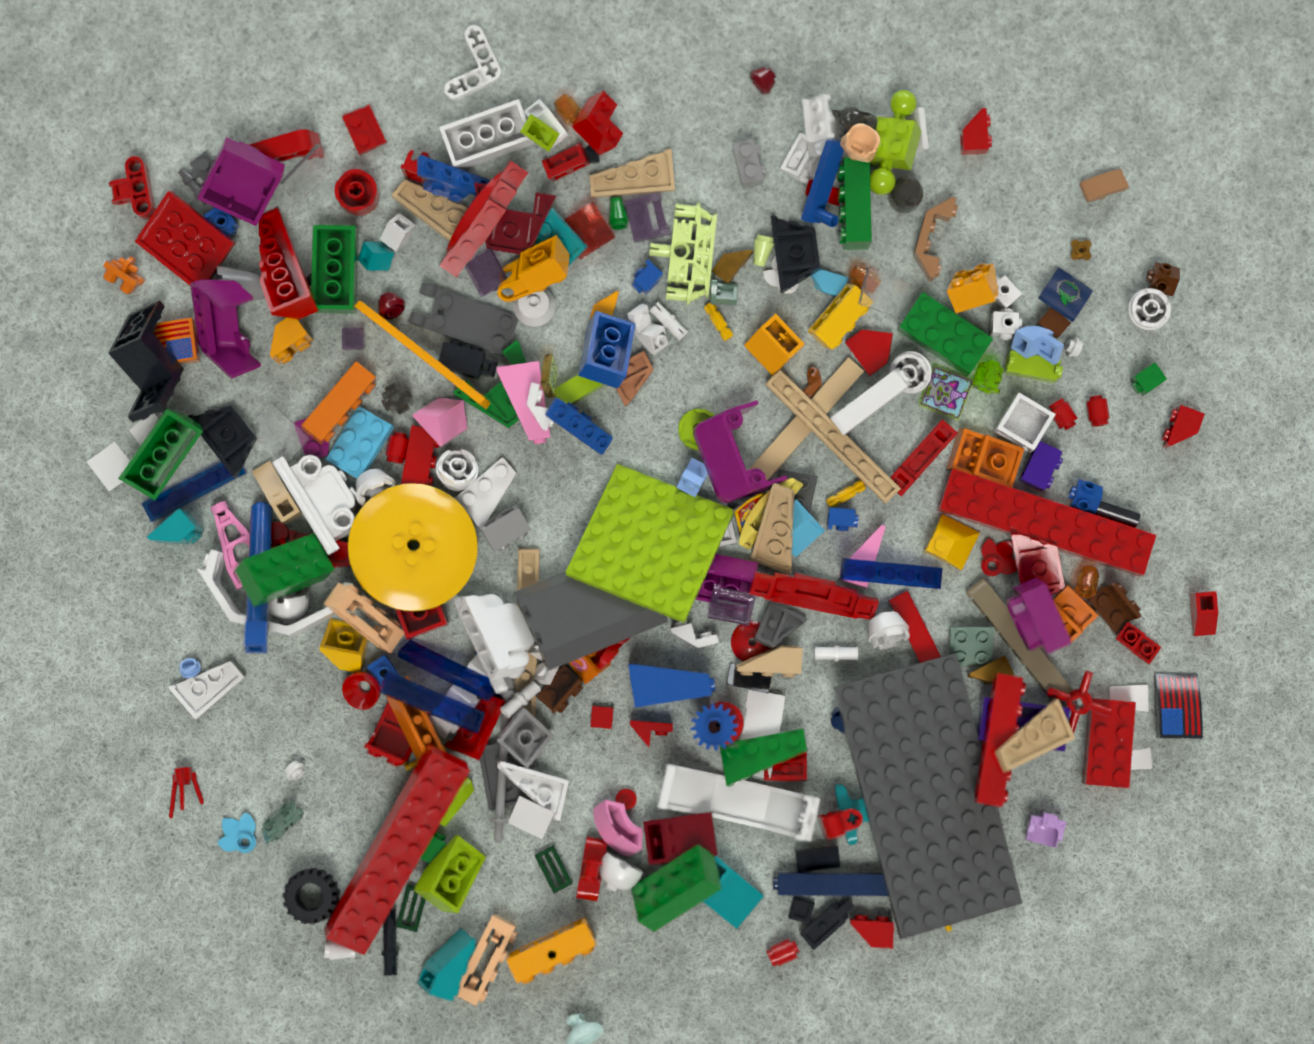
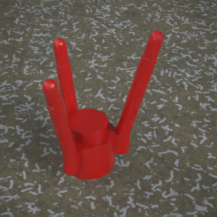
[169,767,204,818]

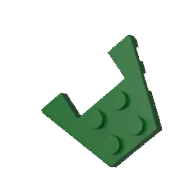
[453,340,527,429]

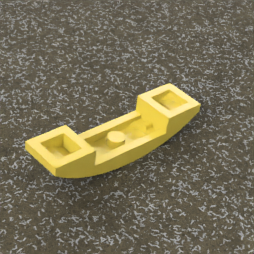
[739,478,804,550]

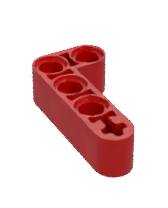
[249,129,323,162]

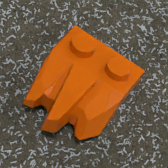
[1053,585,1099,642]

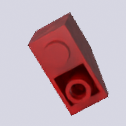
[960,108,992,155]
[1162,405,1205,448]
[1189,591,1219,636]
[849,915,894,949]

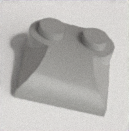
[496,707,554,769]

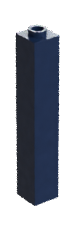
[773,872,888,896]

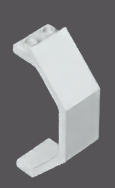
[802,94,929,160]
[197,549,358,636]
[658,764,820,841]

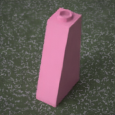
[496,361,550,444]

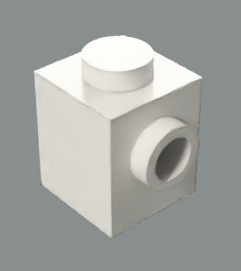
[380,213,416,252]
[995,276,1022,309]

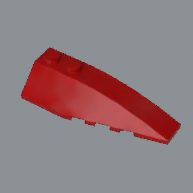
[258,207,318,320]

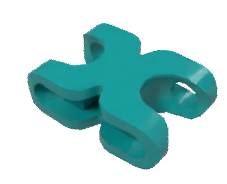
[834,783,869,846]

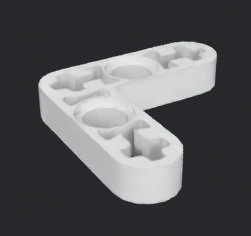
[444,25,502,101]

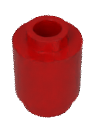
[1086,395,1110,427]
[1048,398,1078,431]
[385,432,409,464]
[766,938,800,967]

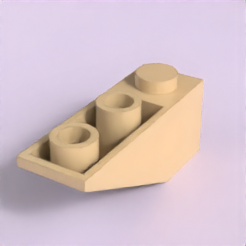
[252,461,303,525]
[735,645,803,677]

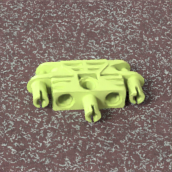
[649,202,717,305]

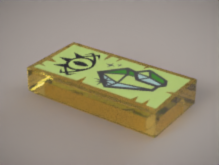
[540,353,558,398]

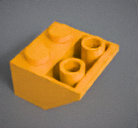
[947,263,999,313]
[744,313,805,376]
[270,318,313,364]

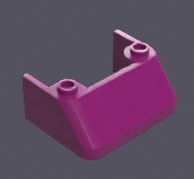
[190,280,261,379]
[693,400,787,503]

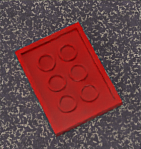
[134,191,236,286]

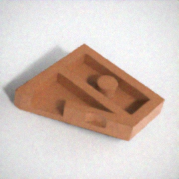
[616,351,654,407]

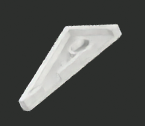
[497,761,569,821]

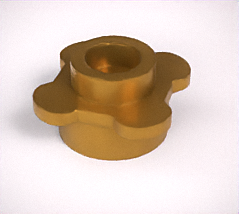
[1070,239,1092,261]

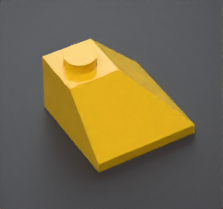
[923,514,980,571]
[319,618,372,673]

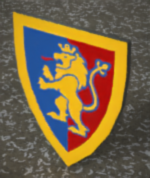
[727,492,767,536]

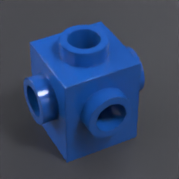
[1068,479,1103,515]

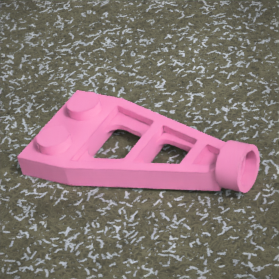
[210,501,250,590]

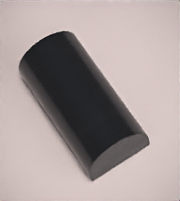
[1095,501,1141,528]

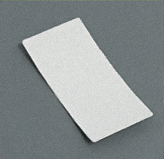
[87,413,159,491]
[1110,685,1152,770]
[739,690,785,779]

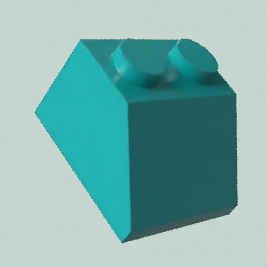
[147,508,204,545]

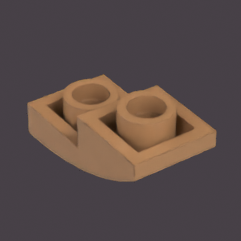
[1079,169,1129,203]

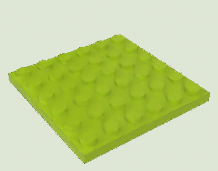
[565,464,734,623]

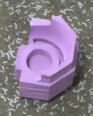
[1025,811,1067,848]

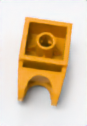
[497,235,570,302]

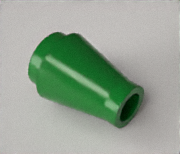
[608,197,629,230]

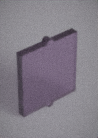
[465,248,507,298]

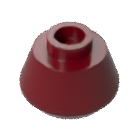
[749,67,776,95]
[378,292,406,319]

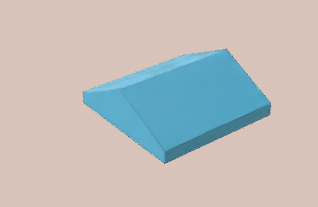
[792,499,825,557]

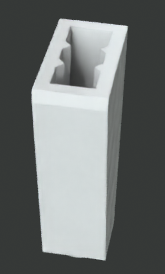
[831,368,912,435]

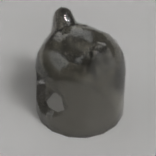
[832,106,877,138]
[888,174,924,214]

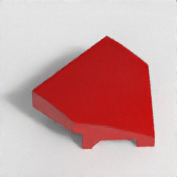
[845,329,894,376]

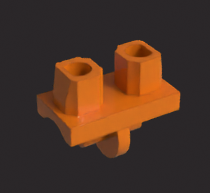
[103,256,145,294]

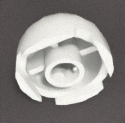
[268,589,309,624]
[599,852,643,892]

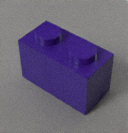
[1019,441,1063,492]

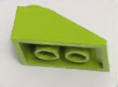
[414,835,486,914]

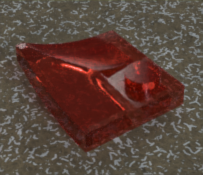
[563,201,615,260]

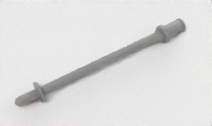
[490,677,516,843]

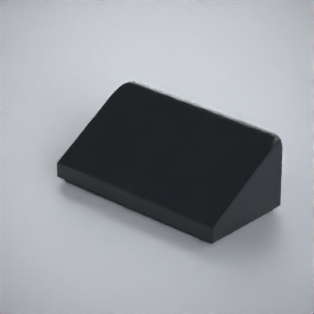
[726,664,772,694]
[795,845,840,872]

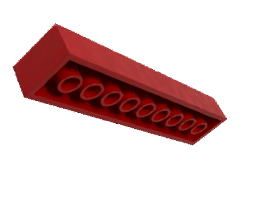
[937,469,1157,577]
[324,744,470,956]

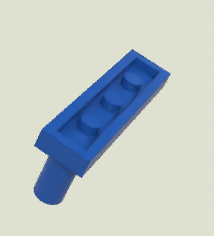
[801,139,844,228]

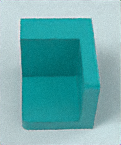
[358,242,394,271]

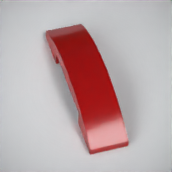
[890,419,958,497]

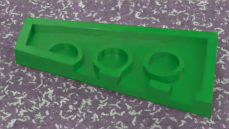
[720,729,808,787]

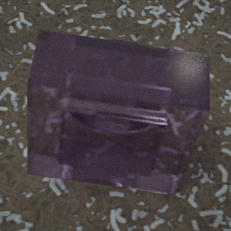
[342,328,365,351]

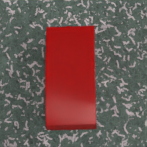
[1115,622,1162,665]

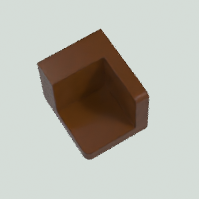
[1035,308,1071,338]

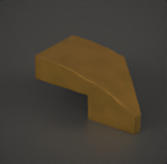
[711,250,754,284]
[967,655,1014,685]

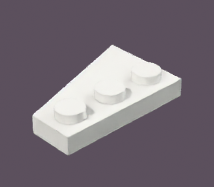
[454,457,517,527]
[168,661,246,720]

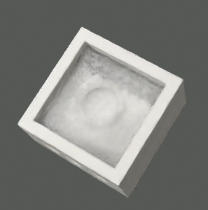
[993,393,1056,453]

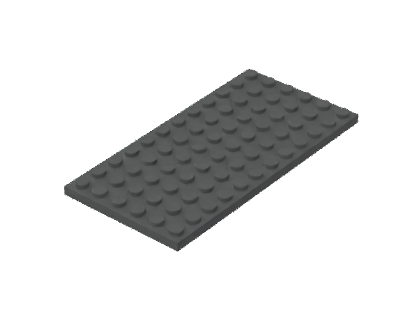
[833,653,1022,939]

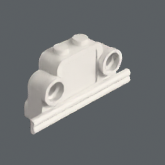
[272,455,357,555]
[452,594,534,693]

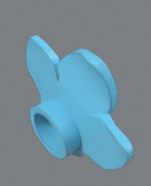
[217,812,256,853]

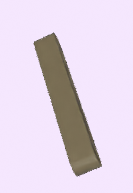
[966,578,1073,705]

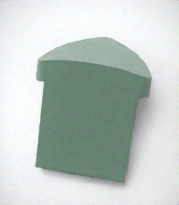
[710,279,738,305]

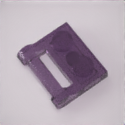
[624,193,671,243]
[708,584,756,626]

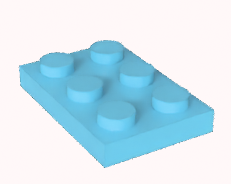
[325,406,394,479]

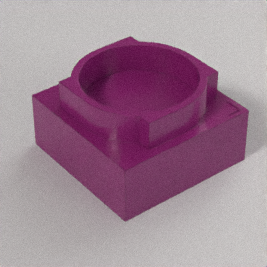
[197,137,285,226]
[1006,577,1072,654]

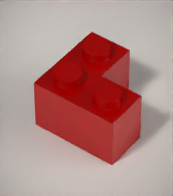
[571,90,624,155]

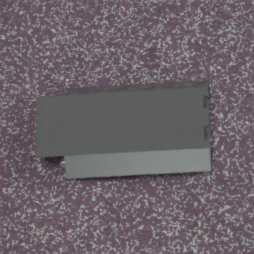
[514,571,668,671]

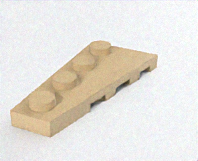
[589,149,675,198]
[391,179,467,242]
[750,483,794,575]
[995,699,1075,772]

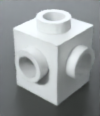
[990,309,1022,340]

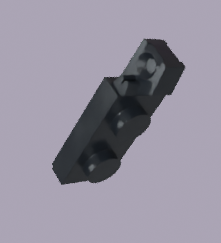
[799,898,854,950]

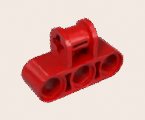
[108,156,155,219]
[817,808,863,840]
[576,836,607,902]

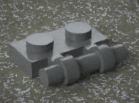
[178,151,214,206]

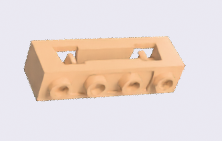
[324,583,404,654]
[457,914,518,1006]

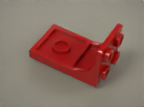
[364,693,436,767]

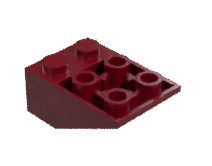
[643,812,718,865]

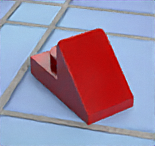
[630,720,673,748]

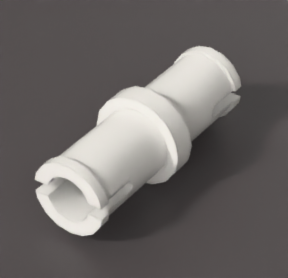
[650,302,688,341]
[815,645,858,662]
[500,681,541,719]

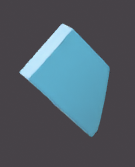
[811,269,848,297]

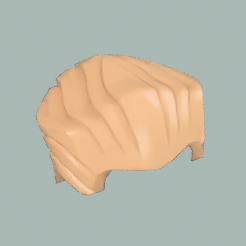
[840,123,880,163]

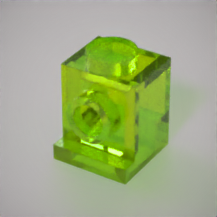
[971,360,1004,394]

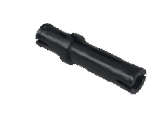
[381,909,399,976]

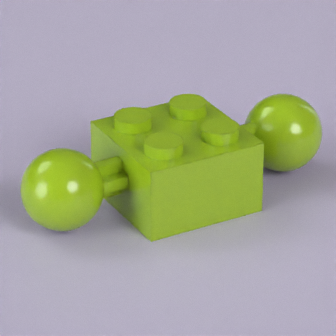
[870,90,922,195]

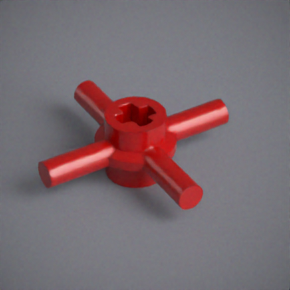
[1047,670,1112,733]

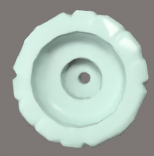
[566,1013,604,1044]

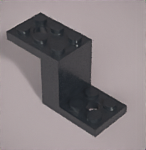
[108,300,184,423]

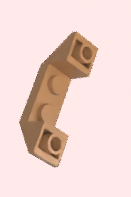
[913,197,958,282]

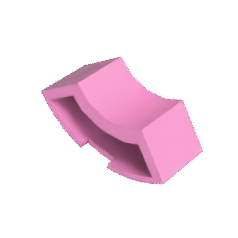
[593,800,643,857]

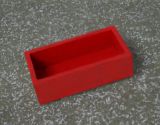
[1082,698,1136,788]

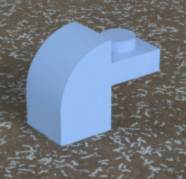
[1011,326,1064,365]
[676,458,708,497]

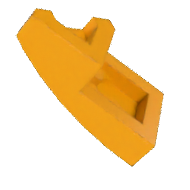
[589,290,620,321]

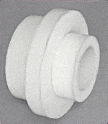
[1064,336,1083,357]
[284,761,305,781]

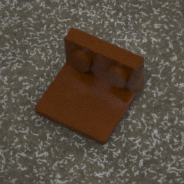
[1087,582,1142,633]
[536,665,584,714]

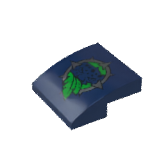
[1038,267,1093,322]

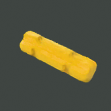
[704,303,733,341]
[826,480,866,508]

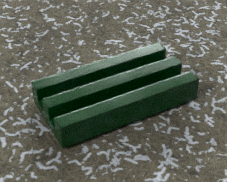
[534,845,573,894]
[396,885,426,932]

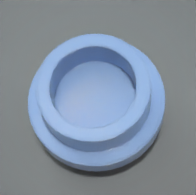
[179,658,201,678]

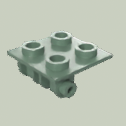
[949,626,994,666]
[261,800,304,844]

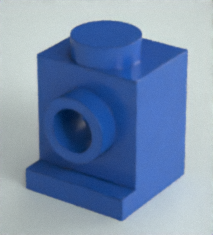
[204,207,239,237]
[631,260,663,295]
[827,507,859,531]
[367,655,401,688]

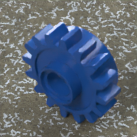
[690,703,738,751]

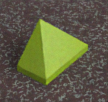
[520,114,560,152]

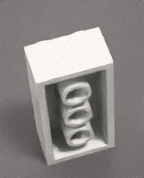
[439,99,534,170]

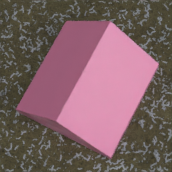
[412,397,467,447]

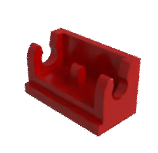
[542,142,591,182]
[400,150,430,183]

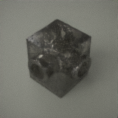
[381,383,413,415]

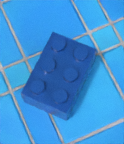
[578,311,636,389]

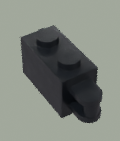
[438,340,498,380]

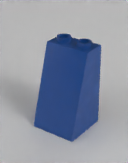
[628,664,715,708]

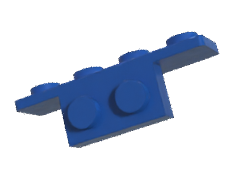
[417,155,490,202]
[545,398,613,455]

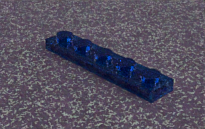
[141,462,247,523]
[840,558,943,589]
[398,640,496,701]
[379,671,485,734]

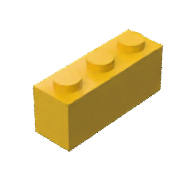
[807,283,872,350]

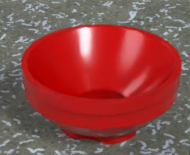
[342,672,381,710]

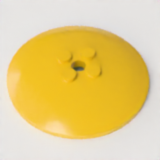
[348,484,478,611]

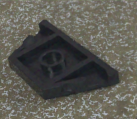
[771,215,820,293]
[188,405,257,479]

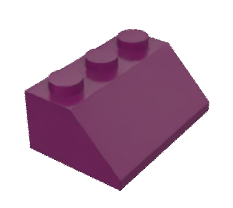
[696,554,758,610]

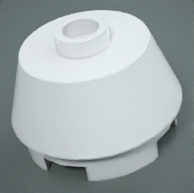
[1128,288,1171,330]
[513,289,556,327]
[890,351,932,393]
[436,449,478,491]
[356,469,396,507]
[869,612,910,650]

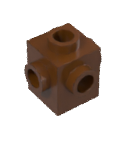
[1146,262,1180,296]

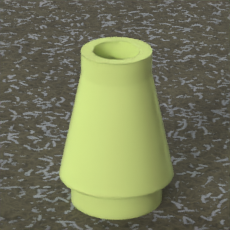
[753,235,774,267]

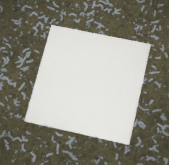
[508,796,555,839]

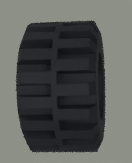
[282,868,340,924]

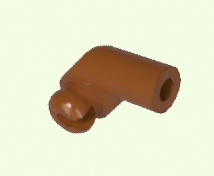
[803,367,822,398]

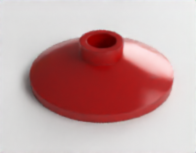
[731,621,771,661]

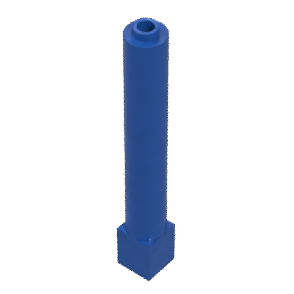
[244,501,272,653]

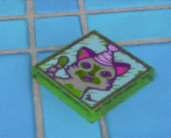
[919,365,974,420]

